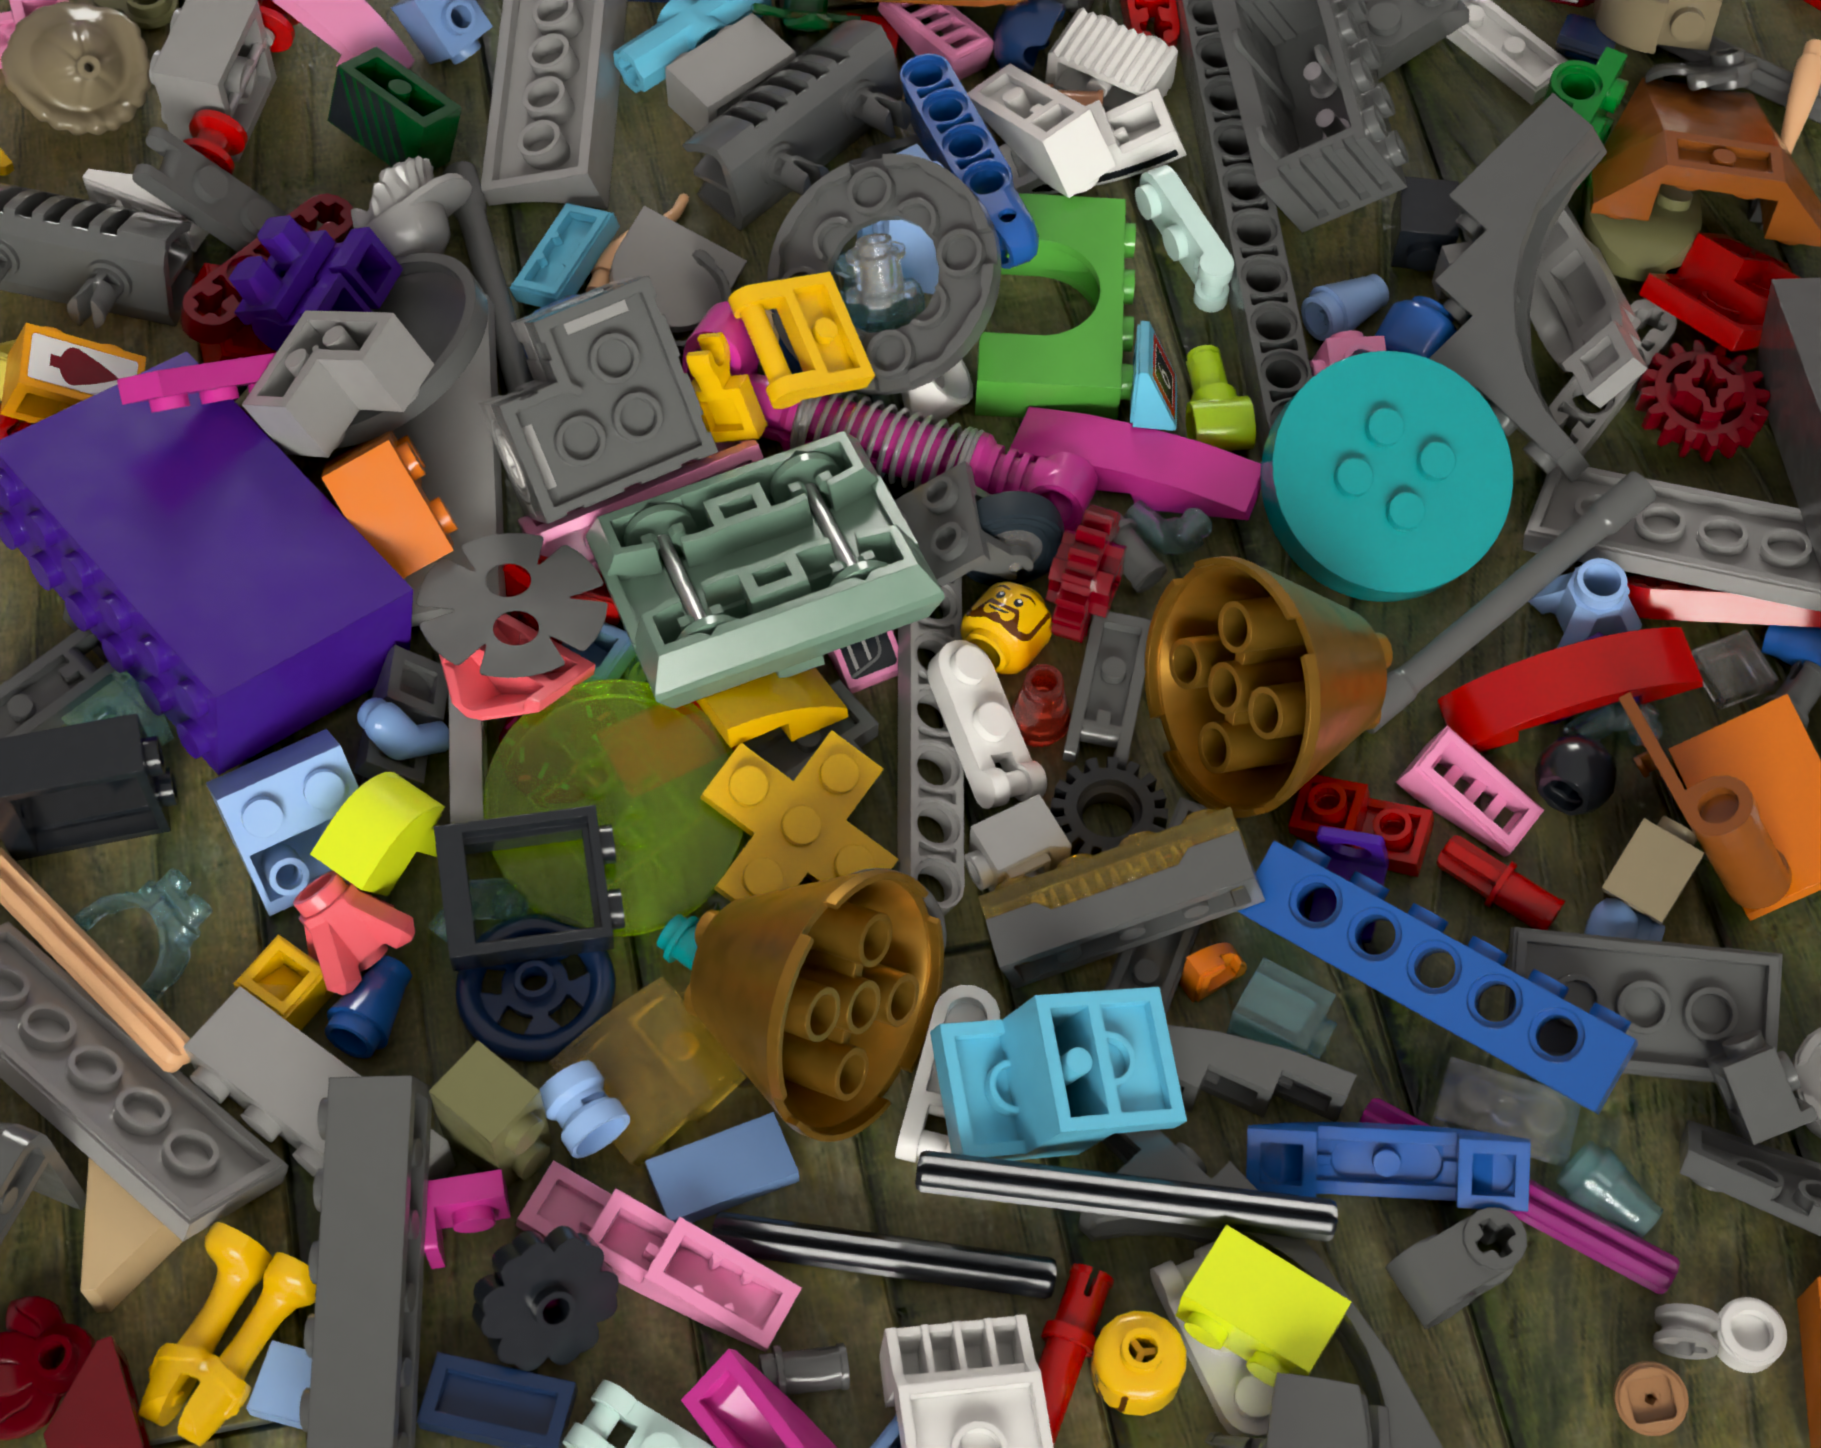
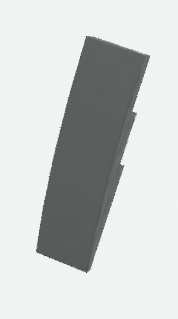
[1167,1025,1356,1122]

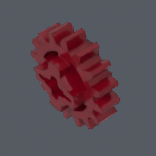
[1635,340,1770,462]
[1045,504,1127,643]

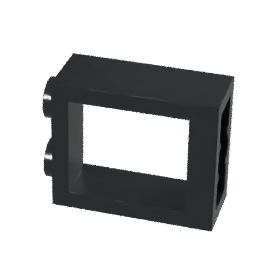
[0,713,179,861]
[434,805,625,971]

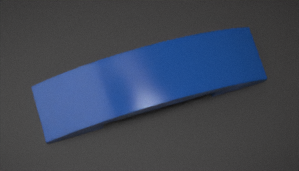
[1246,1122,1531,1212]

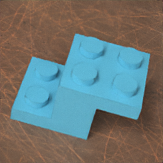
[930,987,1187,1161]

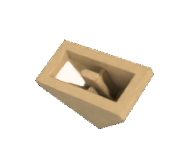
[80,1158,183,1313]

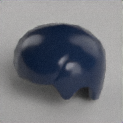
[993,0,1066,75]

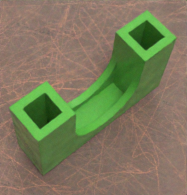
[975,193,1136,420]

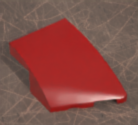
[1639,233,1801,351]

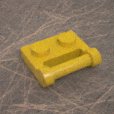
[728,271,875,409]

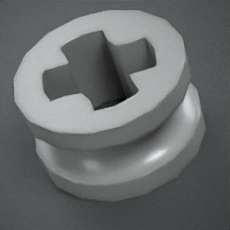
[1653,1303,1720,1360]

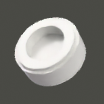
[1711,1297,1787,1373]

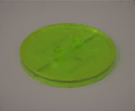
[483,679,743,937]

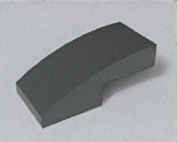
[354,645,448,789]

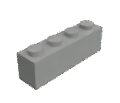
[183,986,456,1181]

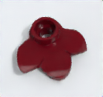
[0,1296,95,1441]

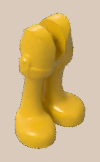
[138,1222,316,1446]

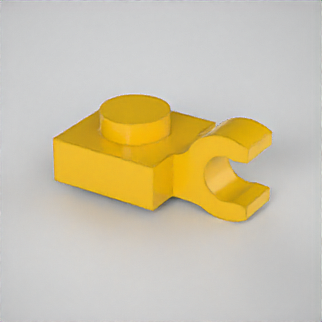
[686,332,767,443]

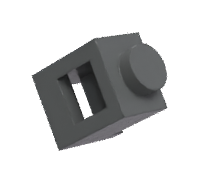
[1706,1030,1818,1145]

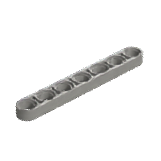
[897,576,965,916]

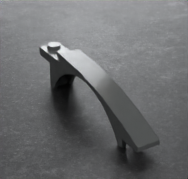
[1078,1130,1443,1448]

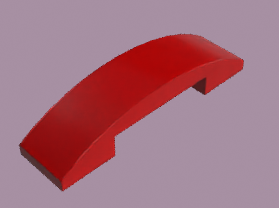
[1437,627,1703,753]

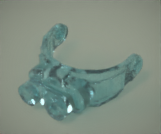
[73,868,213,1002]

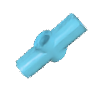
[613,0,772,94]

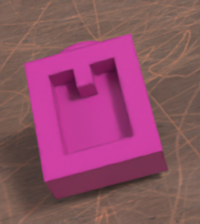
[425,1169,511,1269]

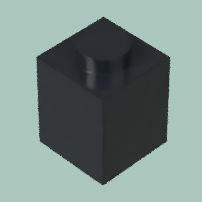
[1390,176,1459,272]

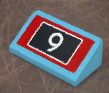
[1130,321,1177,431]

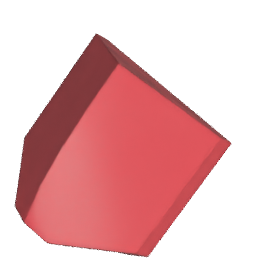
[439,613,595,721]

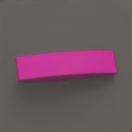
[1010,407,1261,520]

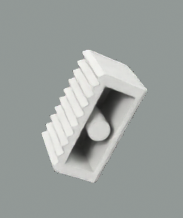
[1045,8,1178,111]

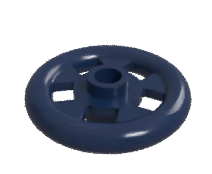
[455,913,616,1062]

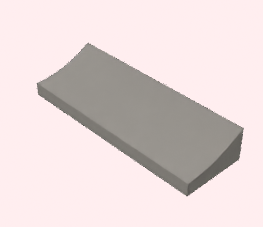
[481,0,628,209]

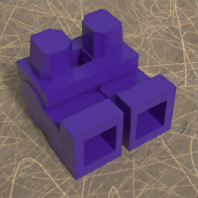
[228,215,403,351]

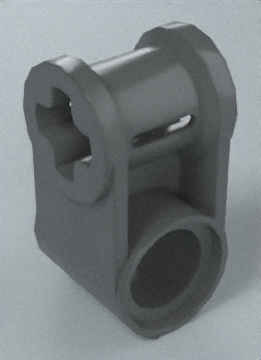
[1385,1207,1527,1329]

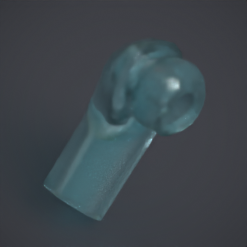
[1563,701,1664,746]

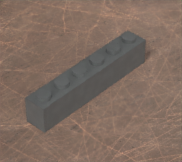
[299,1075,432,1448]

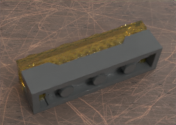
[978,807,1265,989]

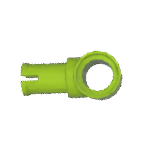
[1185,345,1256,452]

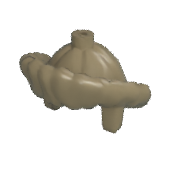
[1,1,152,136]

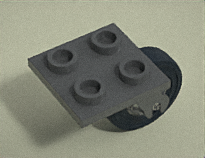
[894,461,1065,587]

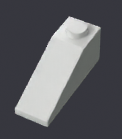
[967,64,1116,198]

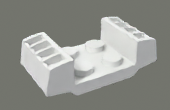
[879,1314,1054,1448]

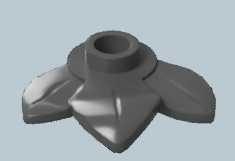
[1645,48,1757,91]

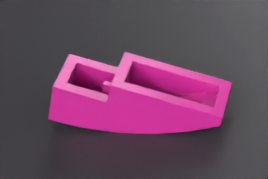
[681,1349,837,1448]

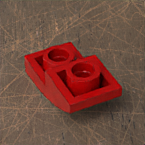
[1288,775,1434,877]

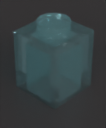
[1227,957,1338,1059]

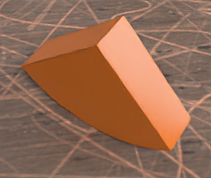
[1179,942,1247,1002]

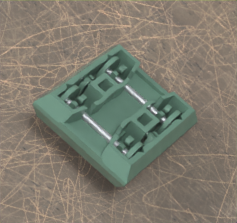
[586,431,945,708]

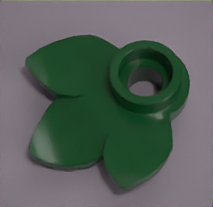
[751,0,861,33]

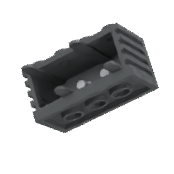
[1211,0,1409,233]

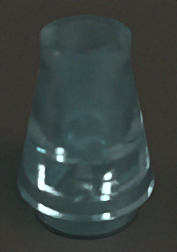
[1555,1140,1663,1238]

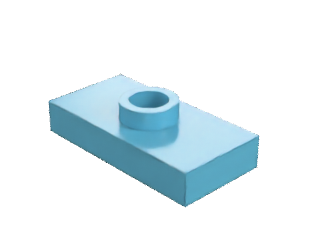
[510,203,620,307]

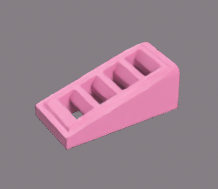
[878,2,994,80]
[1396,726,1544,857]

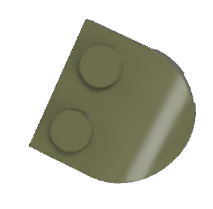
[1580,175,1702,281]

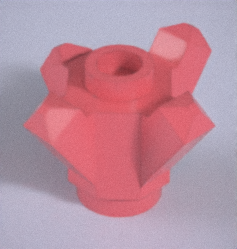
[293,871,415,995]

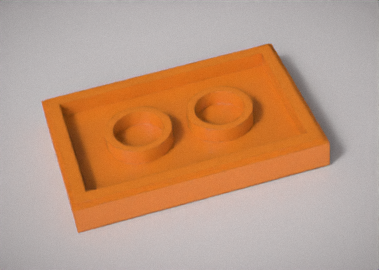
[1668,694,1821,921]

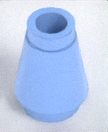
[1301,274,1389,341]

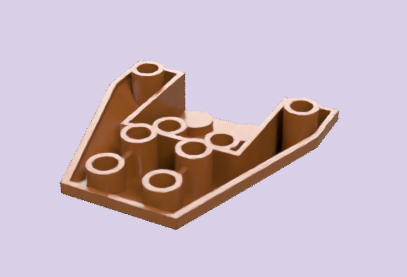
[1589,78,1821,247]

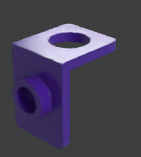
[1309,826,1389,943]

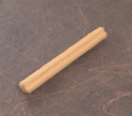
[0,847,190,1073]

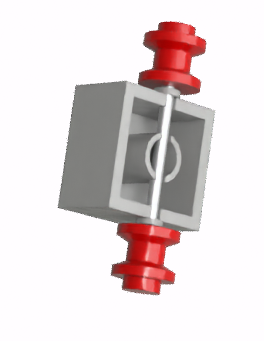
[149,0,300,175]

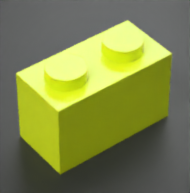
[1175,1225,1352,1387]

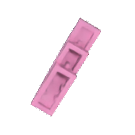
[516,1160,802,1352]

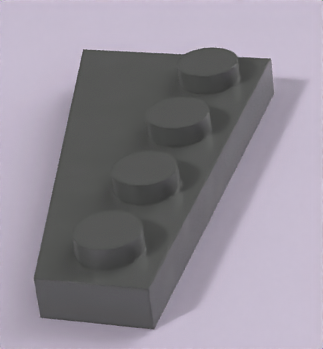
[1679,1120,1821,1236]

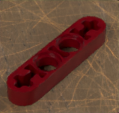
[181,194,354,345]

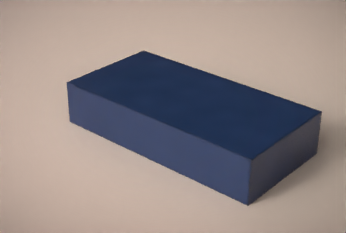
[417,1352,578,1448]

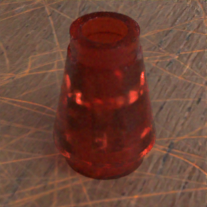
[1010,664,1071,747]

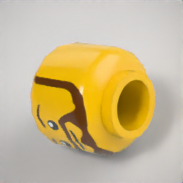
[960,582,1053,675]
[1090,1311,1187,1416]

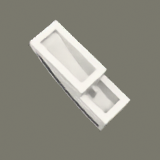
[999,88,1187,195]

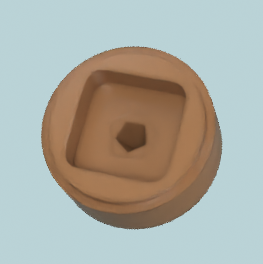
[1613,1361,1689,1436]

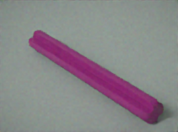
[1359,1098,1680,1294]

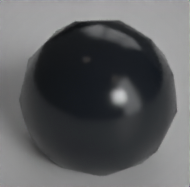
[1535,735,1617,816]

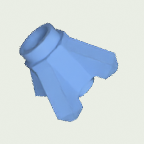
[1528,558,1642,648]

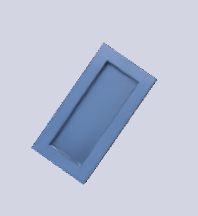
[645,1112,799,1223]

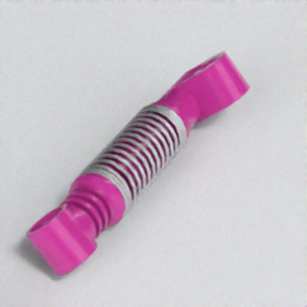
[682,301,1098,531]

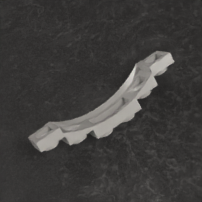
[1530,204,1648,408]

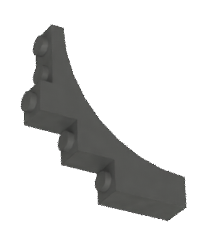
[1429,93,1607,482]

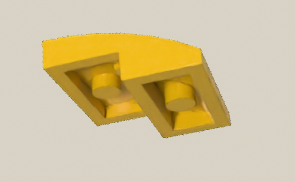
[696,668,849,748]

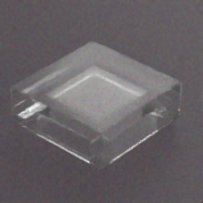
[1692,629,1779,710]

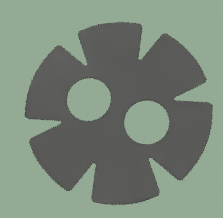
[416,533,608,678]

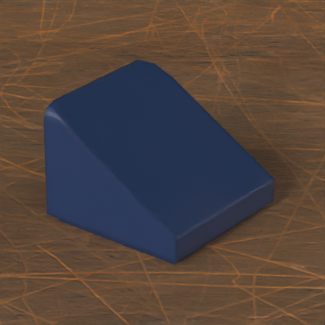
[1555,14,1616,65]

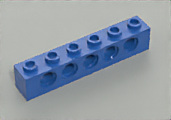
[1237,839,1638,1115]

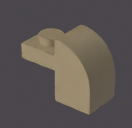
[1593,0,1723,54]

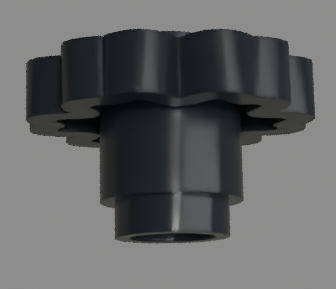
[472,1225,619,1371]

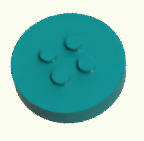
[1260,351,1513,602]

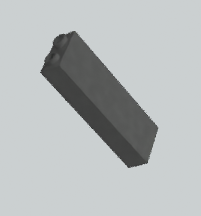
[1755,278,1821,570]

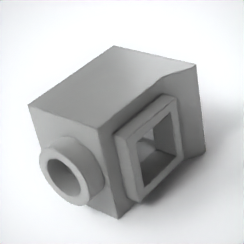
[964,794,1072,899]

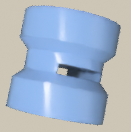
[539,1060,630,1158]

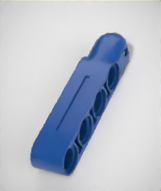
[900,53,1039,269]

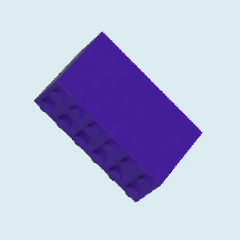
[0,351,413,776]

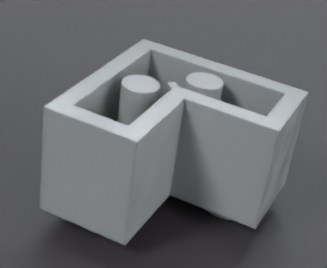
[242,310,435,458]

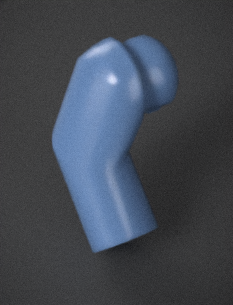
[357,697,449,760]

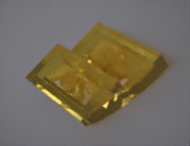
[549,977,747,1166]

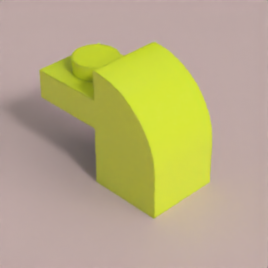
[310,772,445,896]

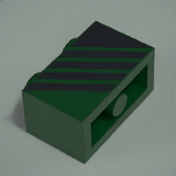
[327,46,462,171]

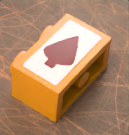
[0,322,146,424]

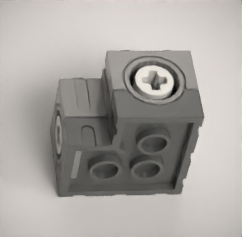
[478,276,718,524]

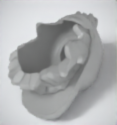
[351,156,472,258]

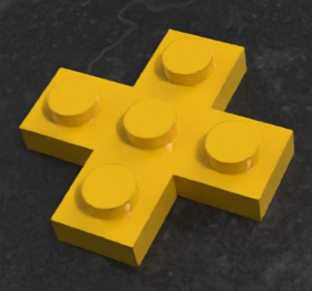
[700,730,899,902]

